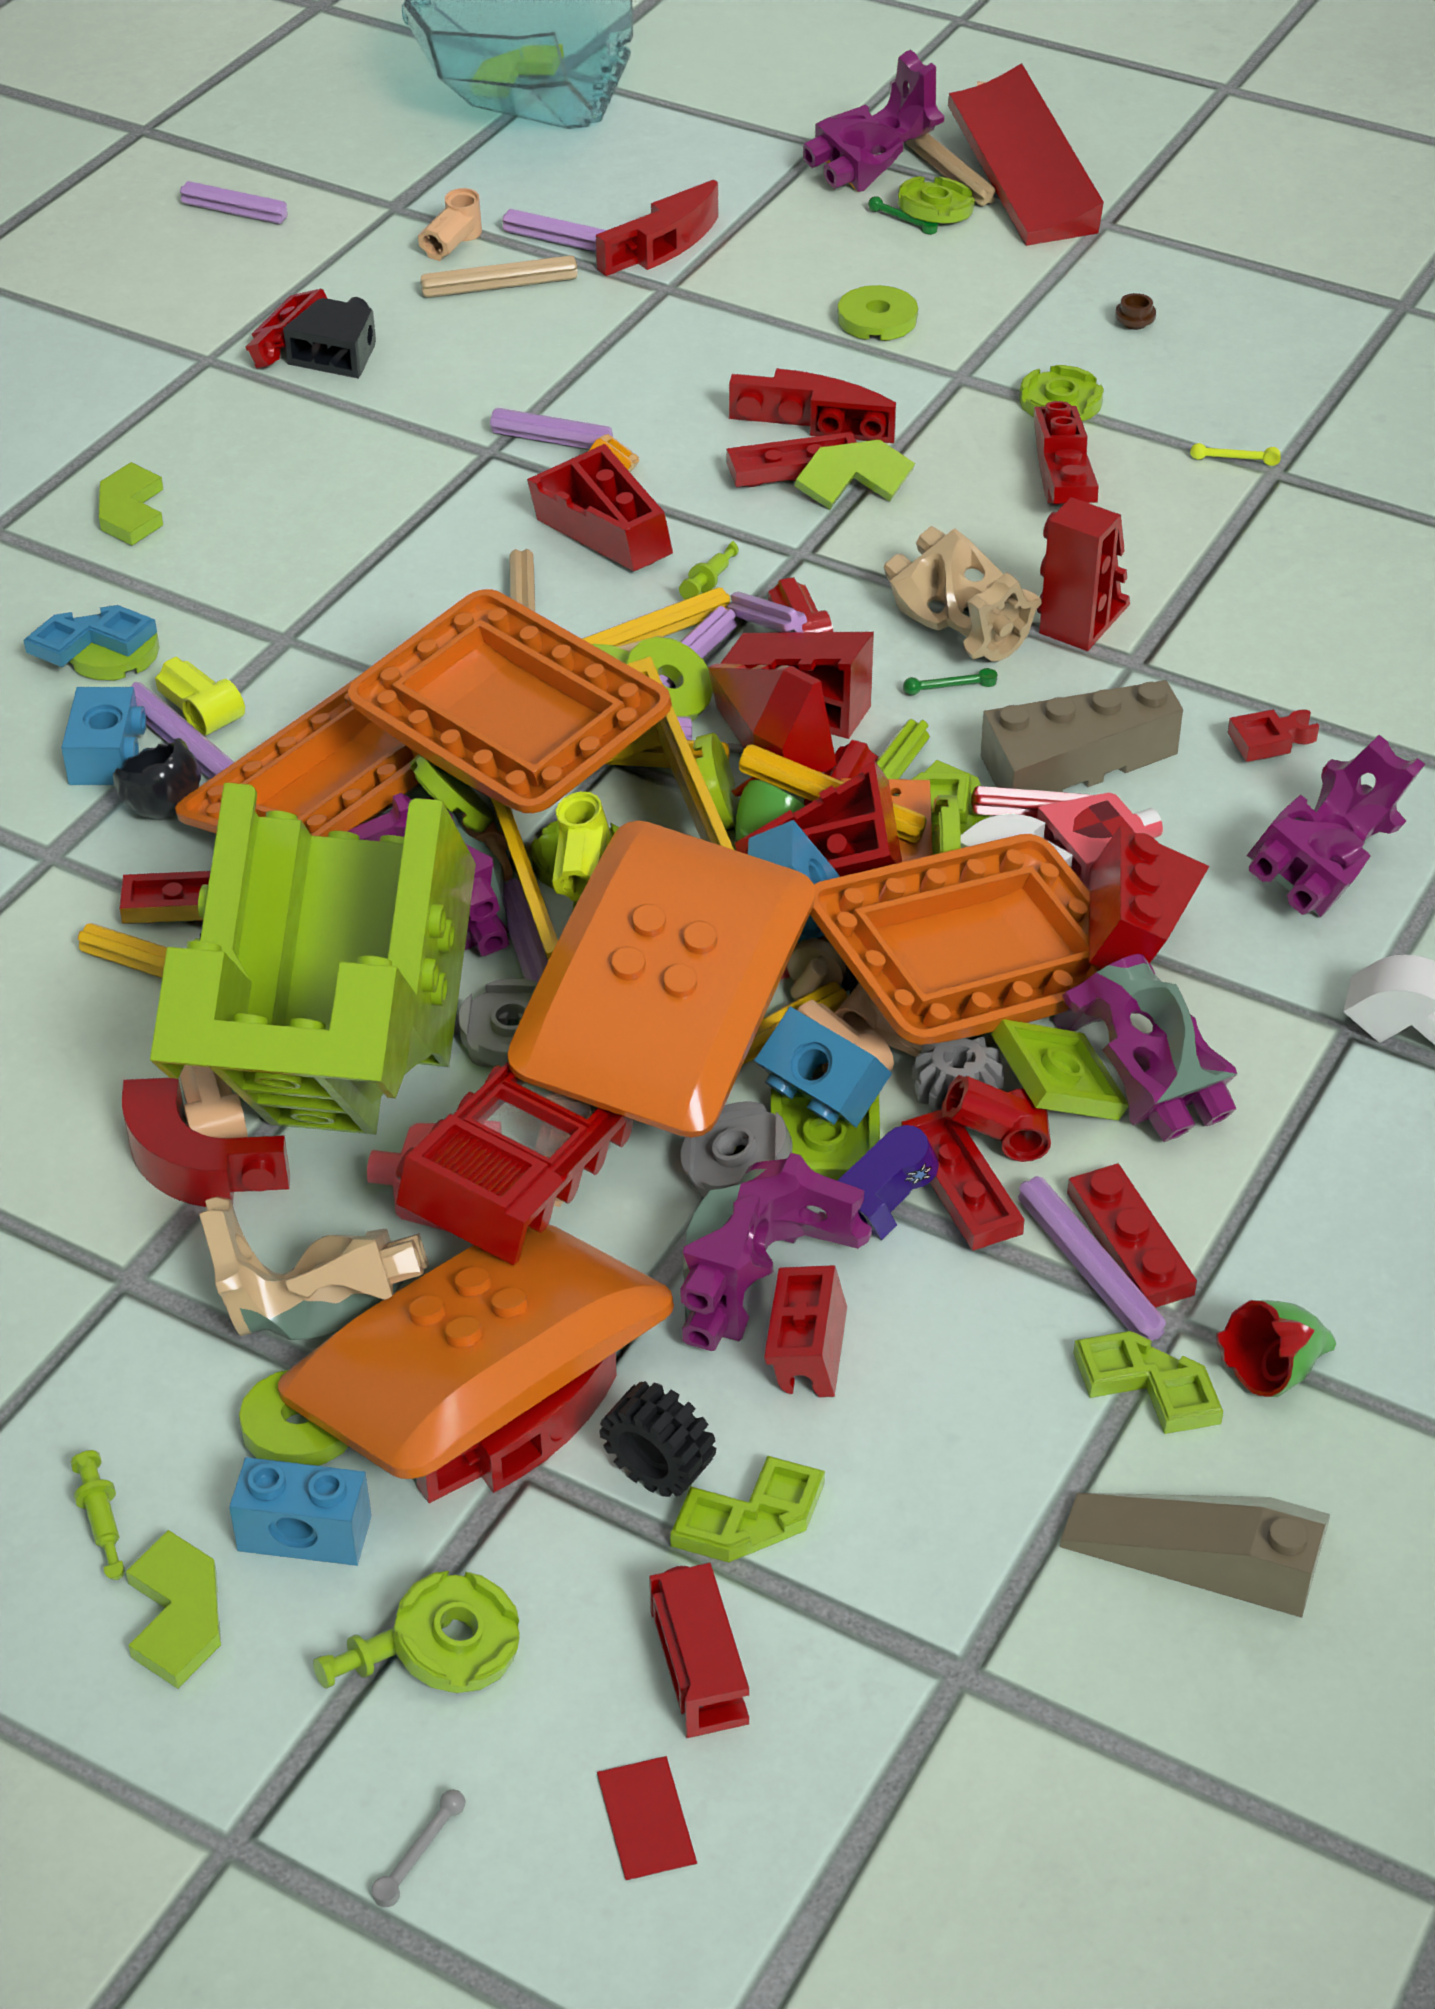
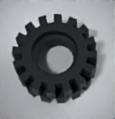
[599,1381,717,1497]

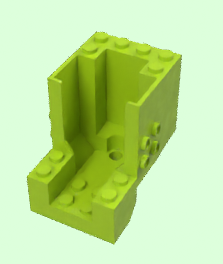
[150,783,476,1135]

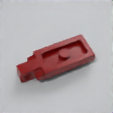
[245,288,328,368]

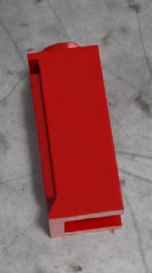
[649,1562,749,1738]

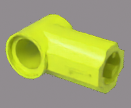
[155,656,245,736]
[552,791,612,901]

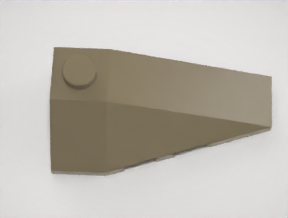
[1060,1493,1330,1618]

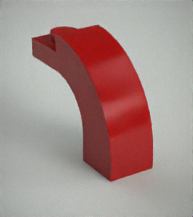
[122,1078,290,1207]

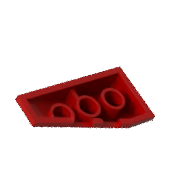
[708,663,837,773]

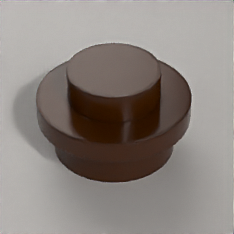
[1115,293,1156,330]

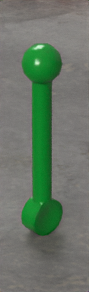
[868,196,938,235]
[903,668,998,696]

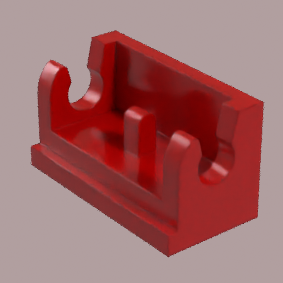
[764,1265,847,1397]

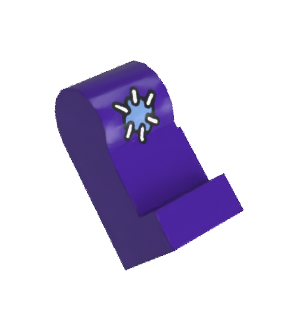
[837,1125,939,1240]

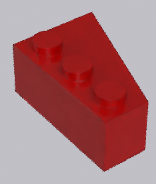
[527,444,673,571]
[1037,497,1130,651]
[720,631,874,739]
[735,760,902,877]
[1089,826,1210,969]

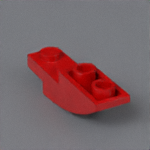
[596,179,718,276]
[729,368,897,443]
[1034,401,1099,504]
[416,1352,617,1503]

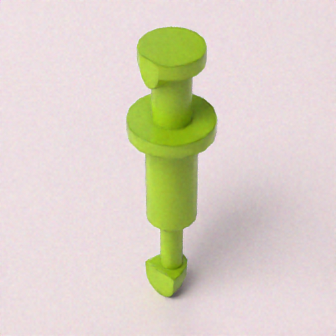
[679,541,739,599]
[70,1450,125,1580]
[313,1620,452,1689]

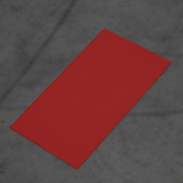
[597,1756,697,1880]

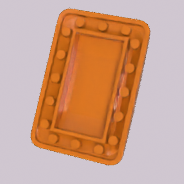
[347,589,672,813]
[175,680,421,837]
[507,820,816,1138]
[810,834,1101,1045]
[278,1224,674,1479]

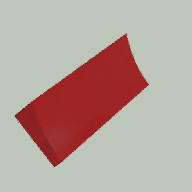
[947,63,1104,246]

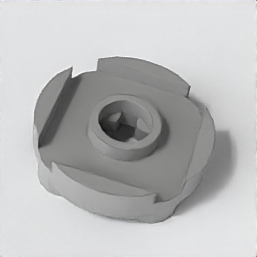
[459,978,538,1067]
[680,1101,793,1199]

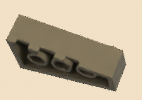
[980,680,1183,792]

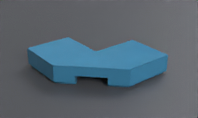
[23,605,157,667]

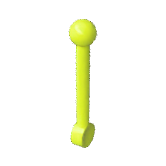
[1190,443,1281,466]

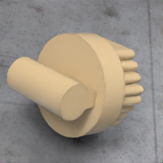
[787,935,846,1000]

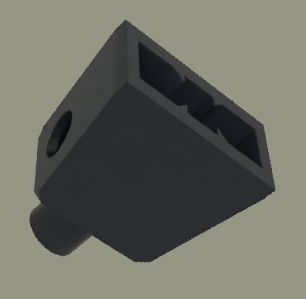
[283,297,376,379]

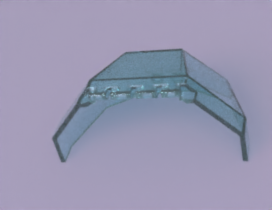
[402,0,633,129]

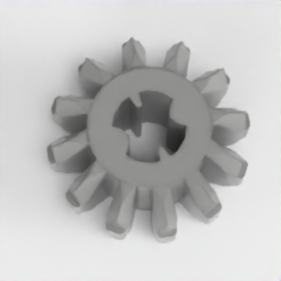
[912,1037,1005,1112]

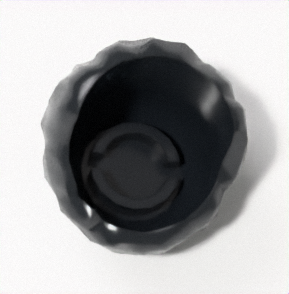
[113,738,201,820]

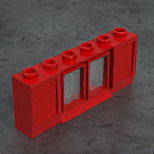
[396,1062,634,1266]

